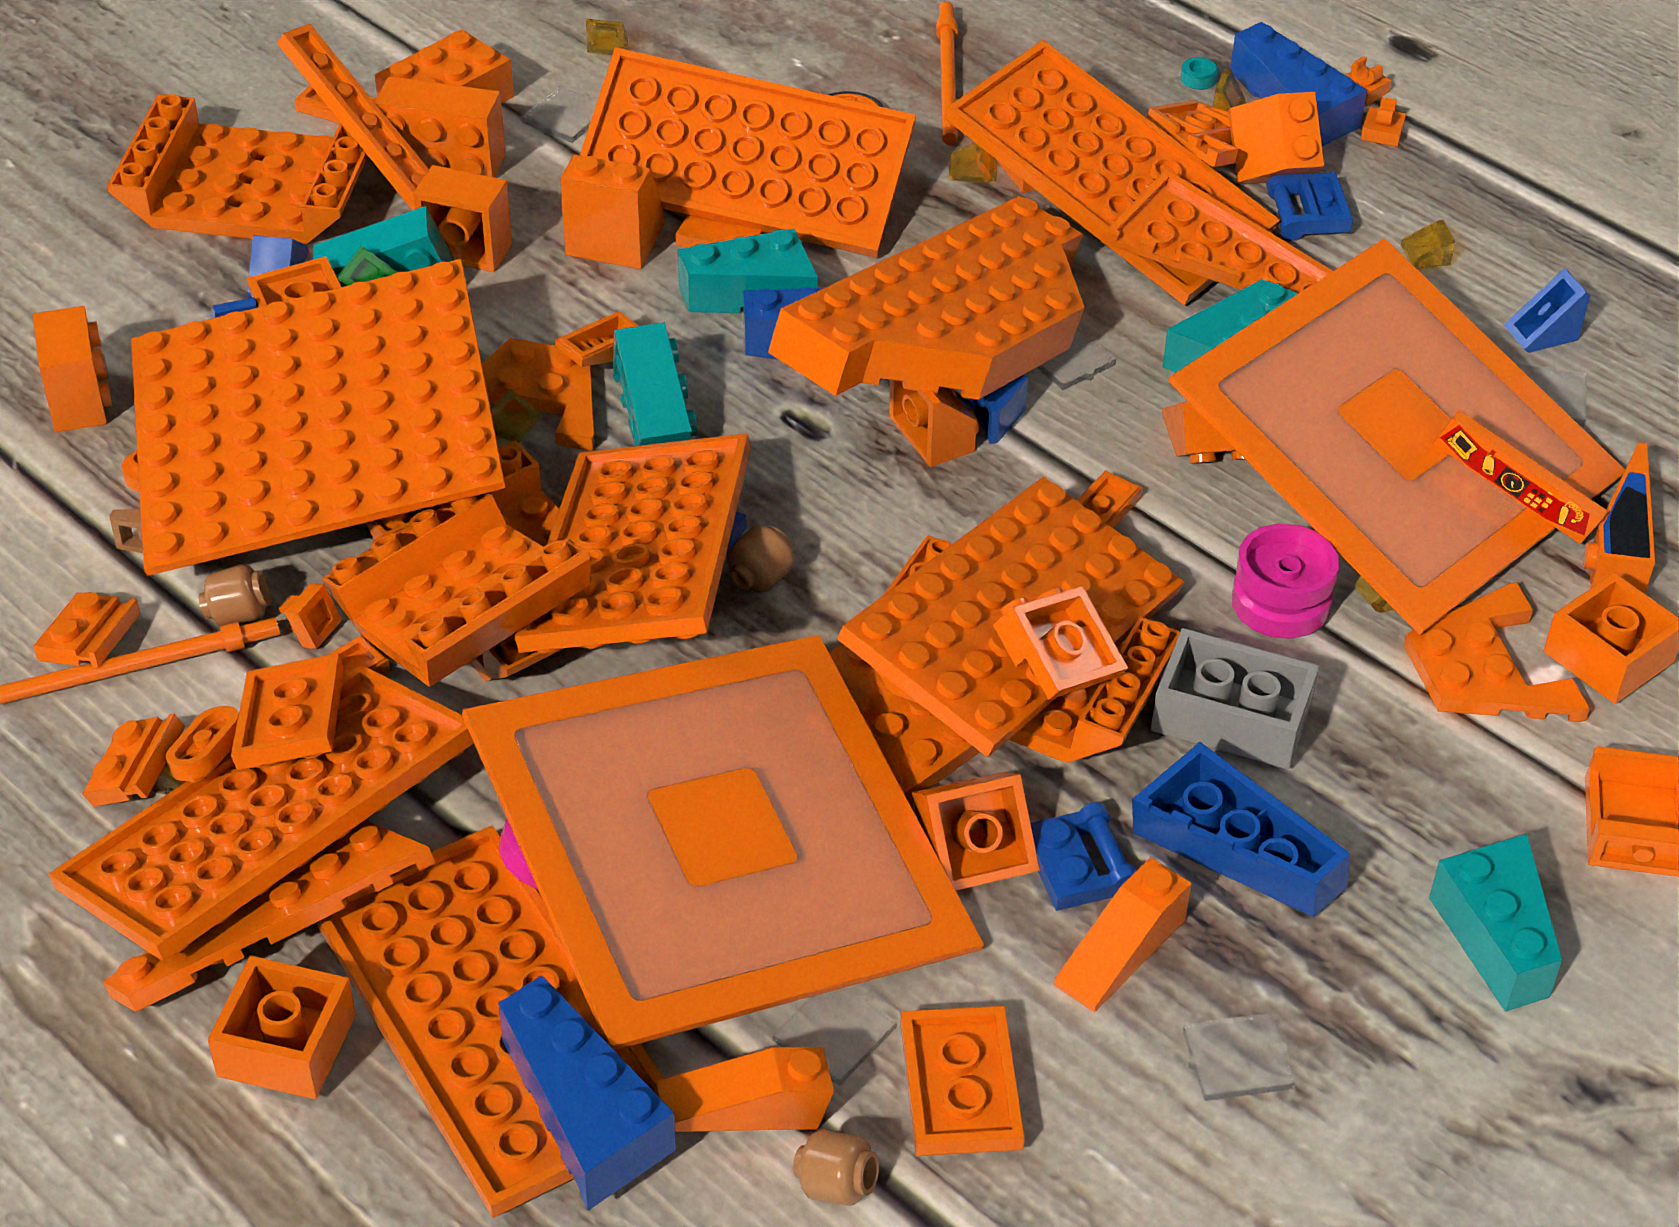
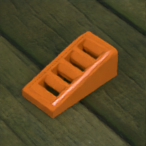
[555,311,639,367]

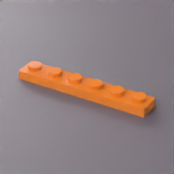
[277,23,429,210]

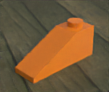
[1054,857,1192,1013]
[654,1047,834,1132]

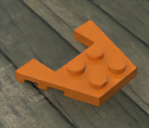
[1147,100,1238,167]
[482,338,595,451]
[1404,582,1590,722]

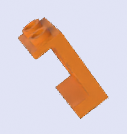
[1585,746,1679,877]

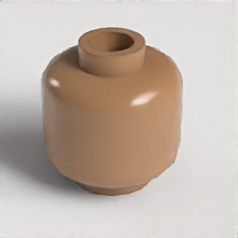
[727,526,793,592]
[198,564,272,627]
[793,1129,879,1206]

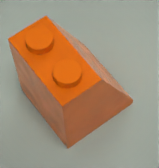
[560,155,665,269]

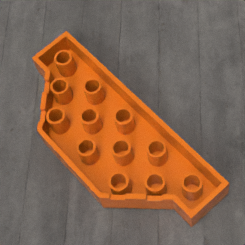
[768,196,1085,400]

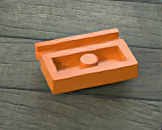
[33,592,141,668]
[82,713,185,807]

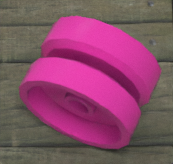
[1232,523,1339,639]

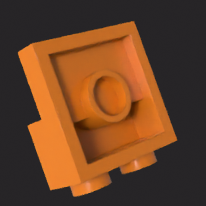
[993,586,1128,700]

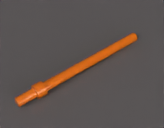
[936,2,958,145]
[0,617,280,704]

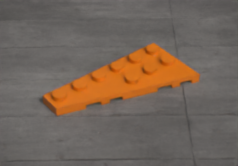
[1101,169,1333,293]
[103,820,436,1012]

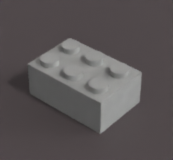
[1151,628,1319,770]

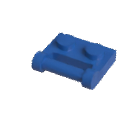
[1266,172,1353,241]
[1030,802,1137,911]

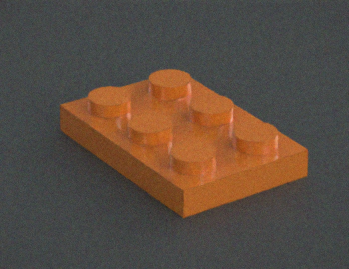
[231,653,344,770]
[900,1006,1024,1156]

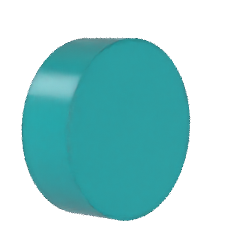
[1180,57,1218,90]

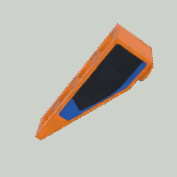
[1583,442,1655,594]

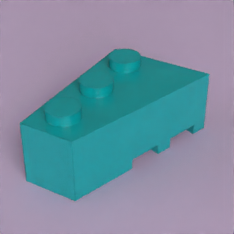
[313,206,455,287]
[677,228,818,313]
[1162,279,1298,373]
[613,322,697,446]
[1429,834,1562,1012]

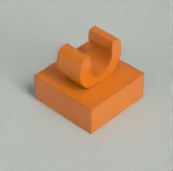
[1345,56,1391,107]
[1360,97,1406,147]
[278,583,342,649]

